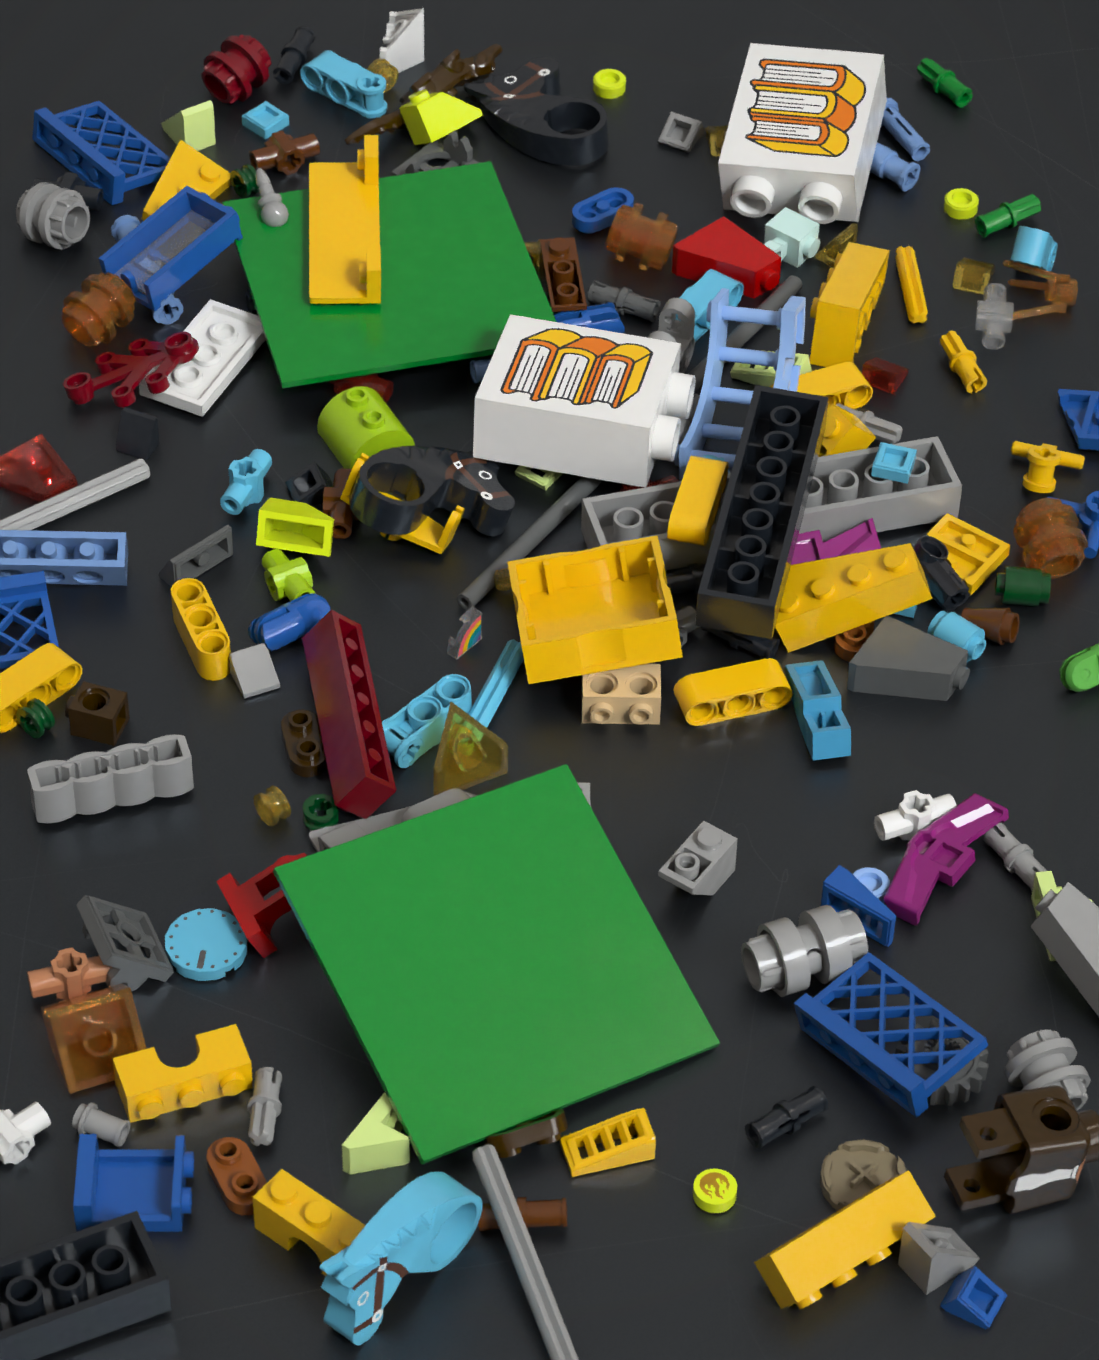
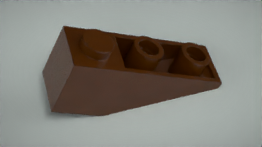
[539,237,587,312]

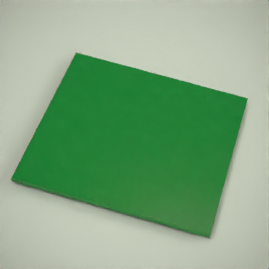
[222,161,556,388]
[273,764,720,1164]

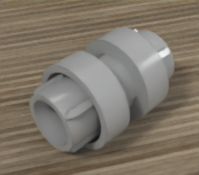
[741,905,868,997]

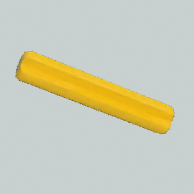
[895,246,928,324]

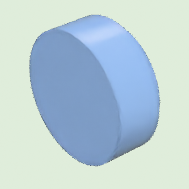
[853,867,890,904]

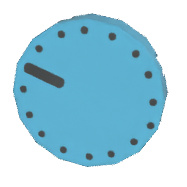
[165,908,247,981]

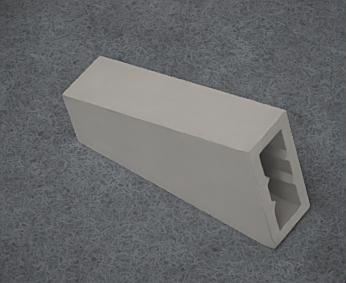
[1031,882,1099,1017]

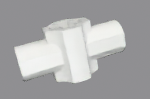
[874,790,957,841]
[0,1101,51,1165]

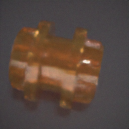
[605,202,678,271]
[61,273,136,346]
[1013,498,1088,579]

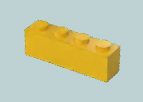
[754,1170,936,1310]

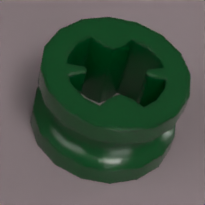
[230,164,259,198]
[16,698,55,738]
[303,794,339,831]

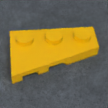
[142,139,232,221]

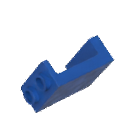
[73,1134,194,1232]

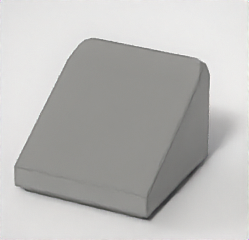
[658,112,705,153]
[229,643,280,699]

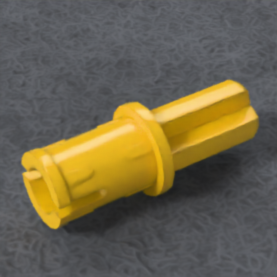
[940,330,987,393]

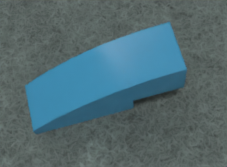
[785,660,851,760]

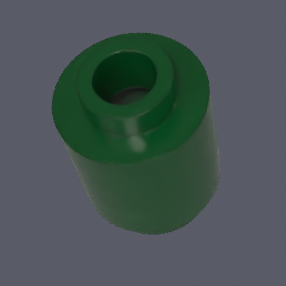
[995,566,1051,607]

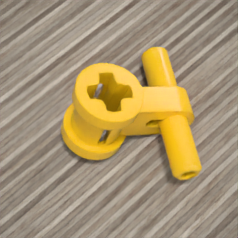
[1011,441,1085,493]

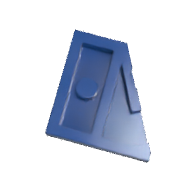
[1058,389,1099,451]

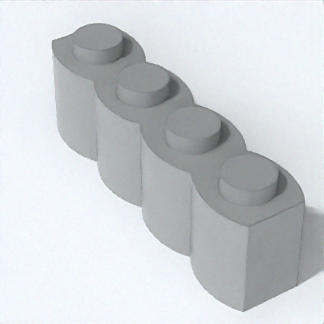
[27,735,194,823]

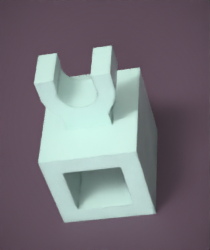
[764,207,820,268]

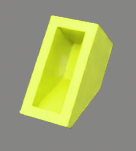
[399,89,483,145]
[256,497,334,557]

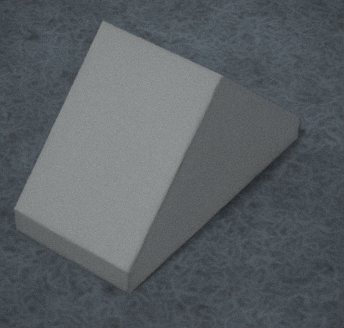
[898,1222,980,1295]

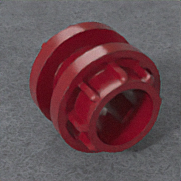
[201,34,271,104]

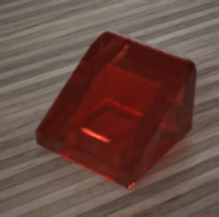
[862,357,909,394]

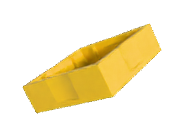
[507,535,683,684]

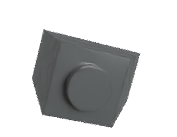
[847,616,970,701]

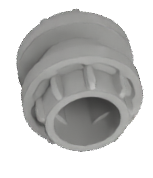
[16,182,90,249]
[1004,1030,1091,1111]

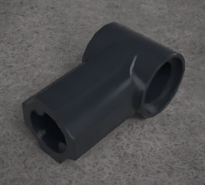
[913,535,971,612]

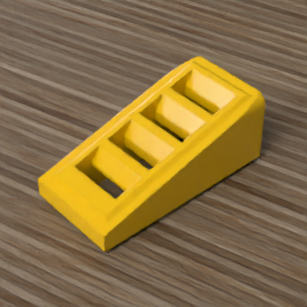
[560,1108,656,1177]

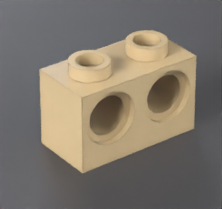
[582,664,661,725]

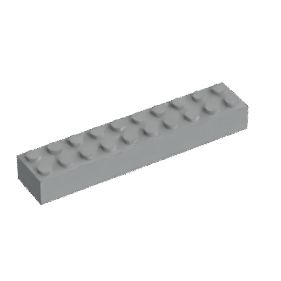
[581,436,962,571]

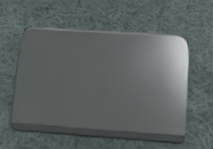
[159,525,233,587]

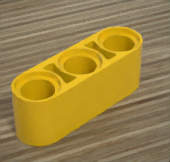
[770,362,873,409]
[667,455,729,546]
[171,578,231,681]
[0,643,82,733]
[673,658,793,726]

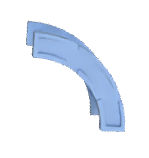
[674,288,806,480]

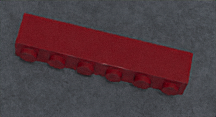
[302,610,396,819]

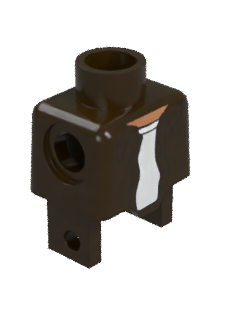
[944,1085,1099,1214]

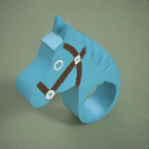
[319,1172,482,1346]

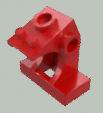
[216,853,307,958]

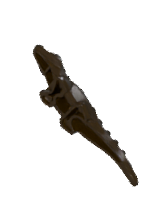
[344,44,502,145]

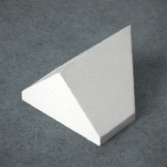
[380,8,424,78]

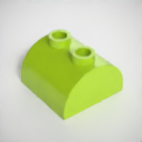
[317,386,415,469]

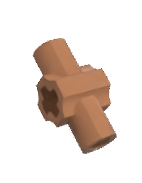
[27,948,112,1004]

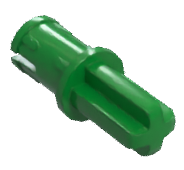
[917,58,973,107]
[975,194,1041,237]

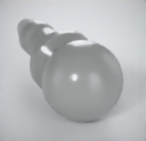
[256,168,289,227]

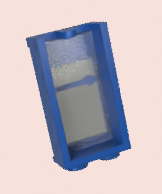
[98,186,243,311]

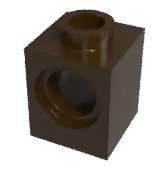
[65,681,130,746]

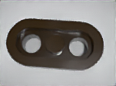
[281,709,327,778]
[483,1108,568,1158]

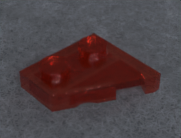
[0,434,78,502]

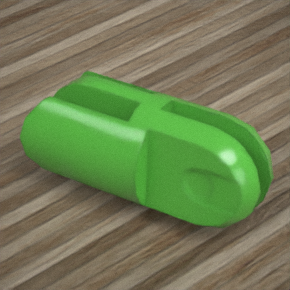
[1059,643,1099,692]

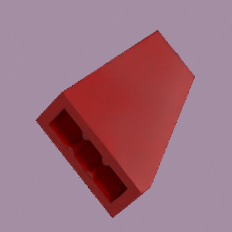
[672,216,781,298]

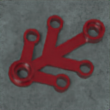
[63,332,199,407]

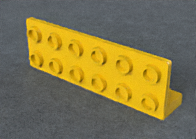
[309,135,381,304]

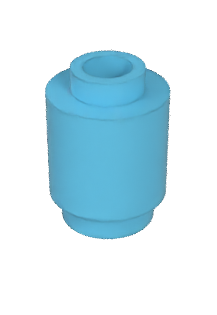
[927,611,986,662]

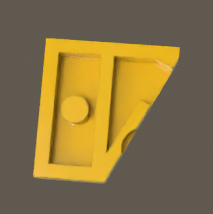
[927,513,1010,596]

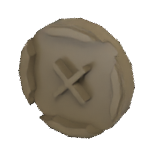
[820,1139,906,1210]

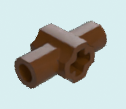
[249,130,320,175]
[323,468,358,539]

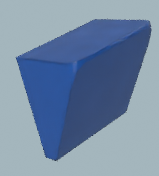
[940,1266,1007,1329]

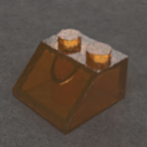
[41,984,147,1094]

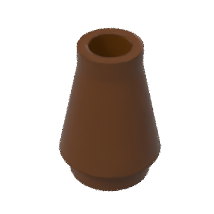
[961,607,1020,645]

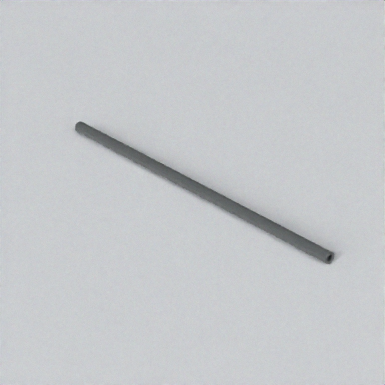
[457,275,803,610]

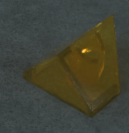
[433,702,508,796]

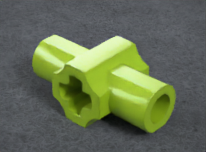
[262,549,316,601]

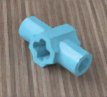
[220,449,272,515]

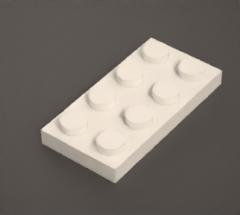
[139,299,266,417]

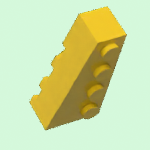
[810,242,890,367]
[775,543,932,653]

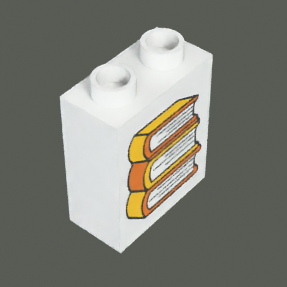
[718,43,887,224]
[473,314,696,487]

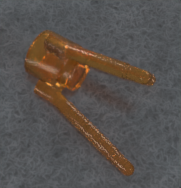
[1003,260,1078,320]

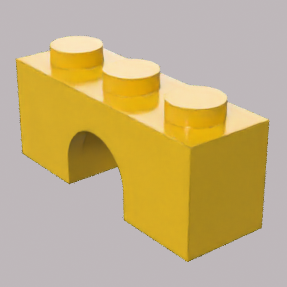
[113,1024,253,1123]
[253,1169,365,1276]

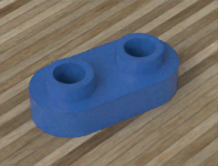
[572,188,634,234]

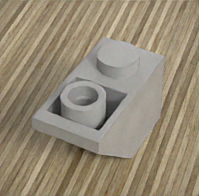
[658,821,738,895]

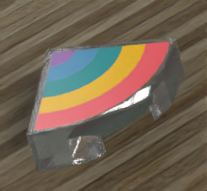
[447,606,482,660]

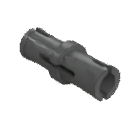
[587,280,661,322]

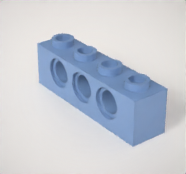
[0,530,128,586]

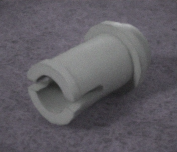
[72,1103,131,1147]

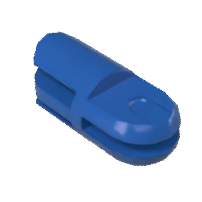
[554,302,625,334]
[248,593,331,651]

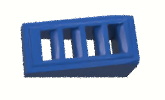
[821,865,896,947]

